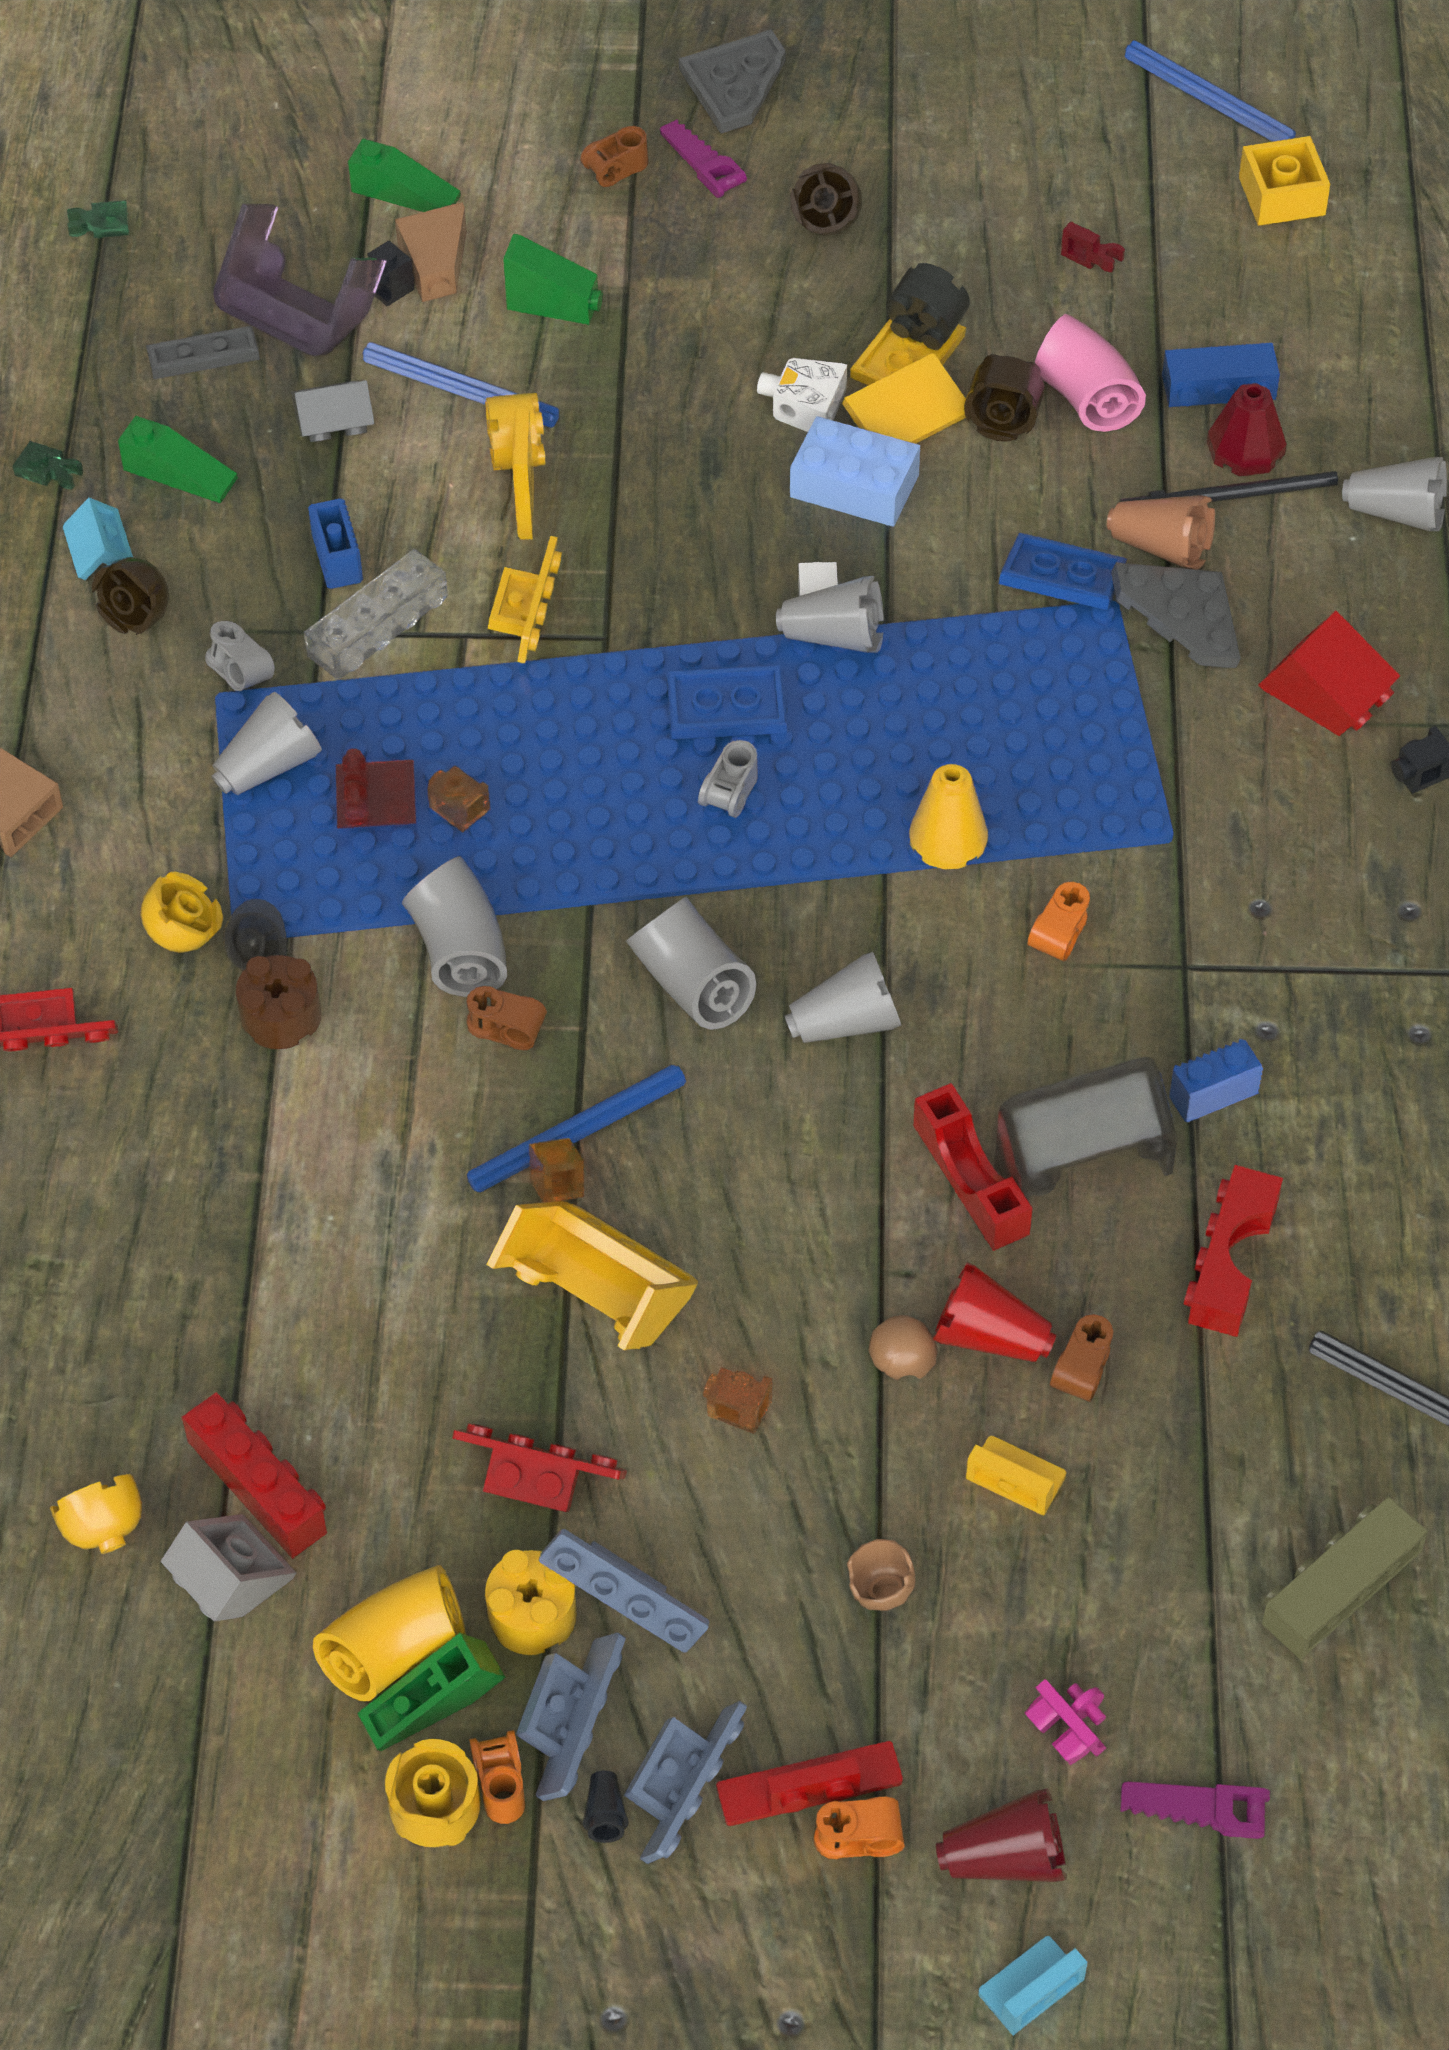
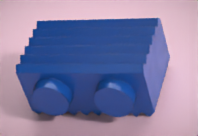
[308,498,363,589]
[1169,1039,1263,1122]

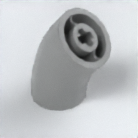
[402,856,507,997]
[626,897,756,1030]

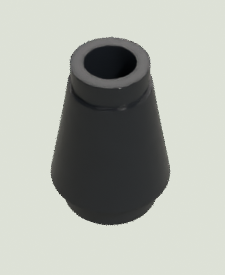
[583,1770,629,1843]

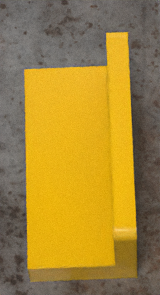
[966,1436,1066,1516]

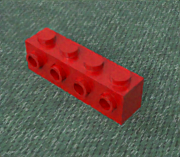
[182,1392,327,1559]

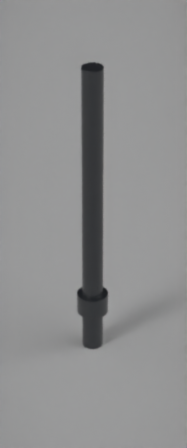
[1119,471,1338,502]

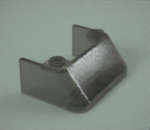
[994,1057,1178,1200]

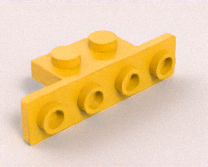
[488,536,562,664]

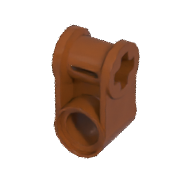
[580,126,649,187]
[466,986,547,1050]
[1050,1314,1113,1402]

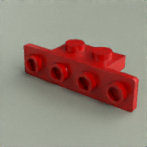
[0,988,119,1052]
[452,1423,627,1512]
[716,1741,903,1826]

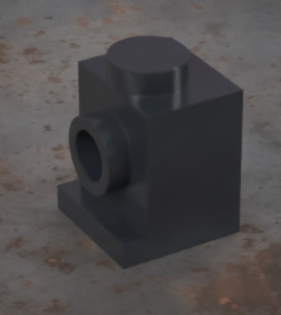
[364,240,415,307]
[1391,726,1449,794]

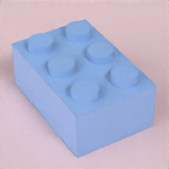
[790,416,920,527]

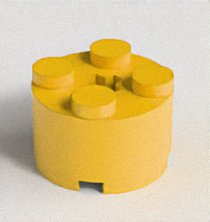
[485,393,546,471]
[485,1550,577,1655]
[385,1739,481,1847]

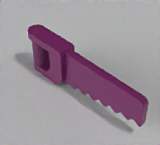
[660,119,747,198]
[1120,1781,1270,1839]

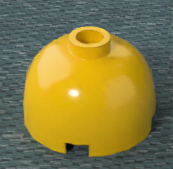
[140,871,223,953]
[50,1474,142,1554]

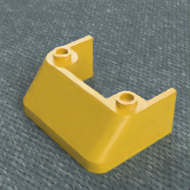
[486,1201,698,1350]

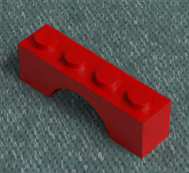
[913,1083,1033,1251]
[1184,1165,1283,1337]

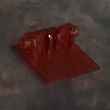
[336,749,416,829]

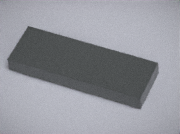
[146,325,260,379]

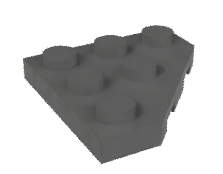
[679,29,786,134]
[1111,562,1241,668]

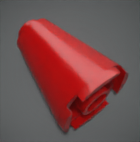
[933,1262,1057,1362]

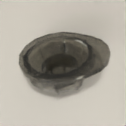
[223,899,287,971]

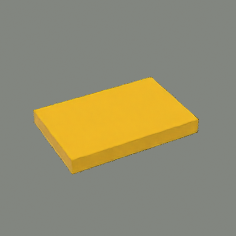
[850,319,966,385]
[842,352,966,444]
[512,408,534,540]

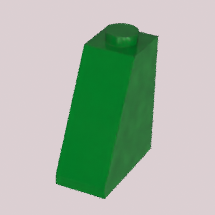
[503,234,603,325]

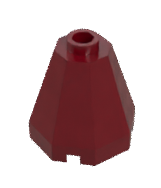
[1207,383,1287,477]

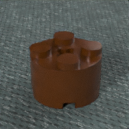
[236,955,321,1049]

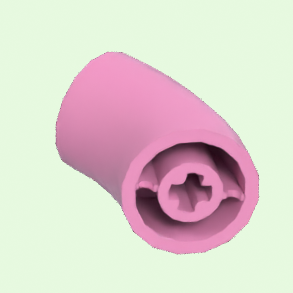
[1035,314,1146,432]

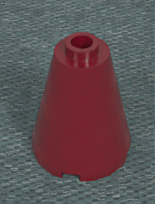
[936,1788,1067,1882]

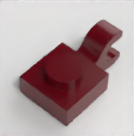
[1061,221,1125,273]

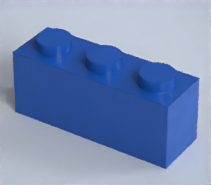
[1162,343,1280,407]

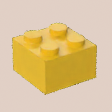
[1239,136,1330,226]

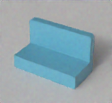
[63,497,133,580]
[978,1936,1088,2035]

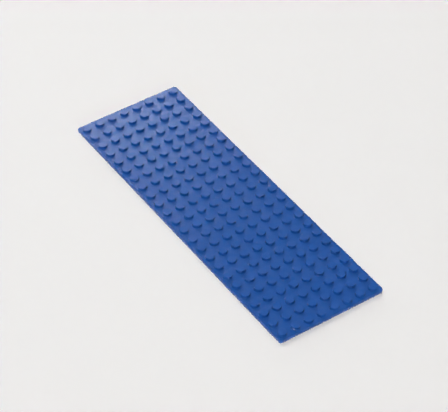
[215,601,1174,943]

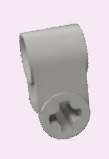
[205,621,275,691]
[698,740,758,818]

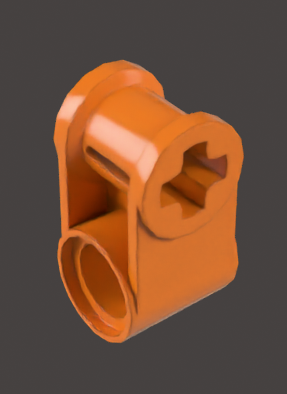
[1027,882,1090,961]
[469,1730,525,1824]
[814,1797,905,1859]

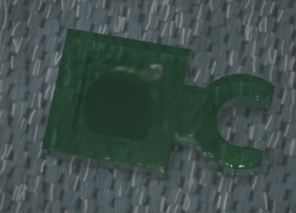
[67,200,129,238]
[13,441,84,489]

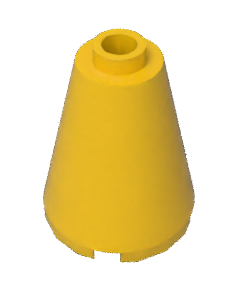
[909,764,988,869]

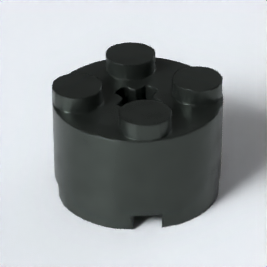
[886,263,970,350]

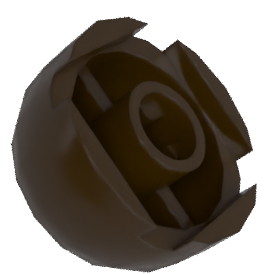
[790,163,862,236]
[92,557,169,635]

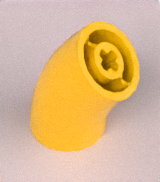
[312,1565,466,1701]

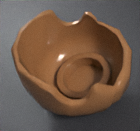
[868,1315,938,1380]
[847,1539,916,1611]

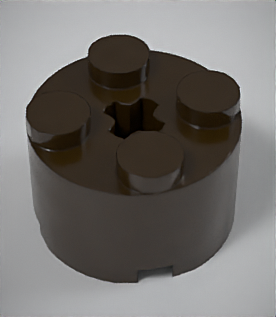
[964,354,1044,442]

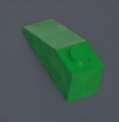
[348,138,461,212]
[118,415,238,503]
[357,1633,506,1751]

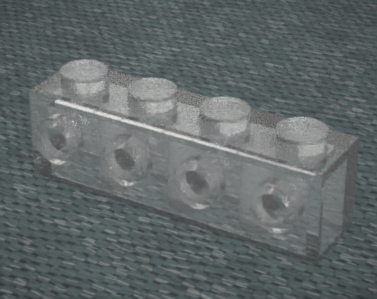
[304,548,448,680]

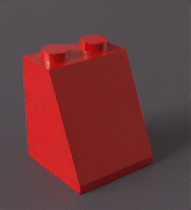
[1258,610,1400,736]

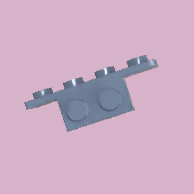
[539,1529,709,1652]
[516,1633,626,1801]
[624,1701,747,1864]

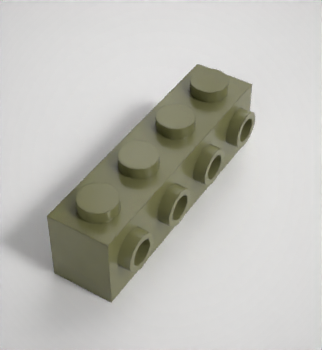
[1262,1496,1428,1660]

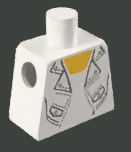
[757,358,847,432]

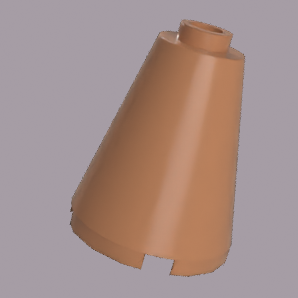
[1107,495,1215,570]

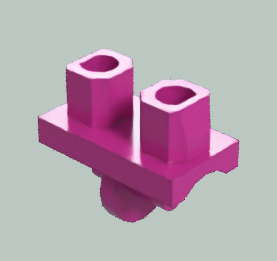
[1025,1679,1107,1765]

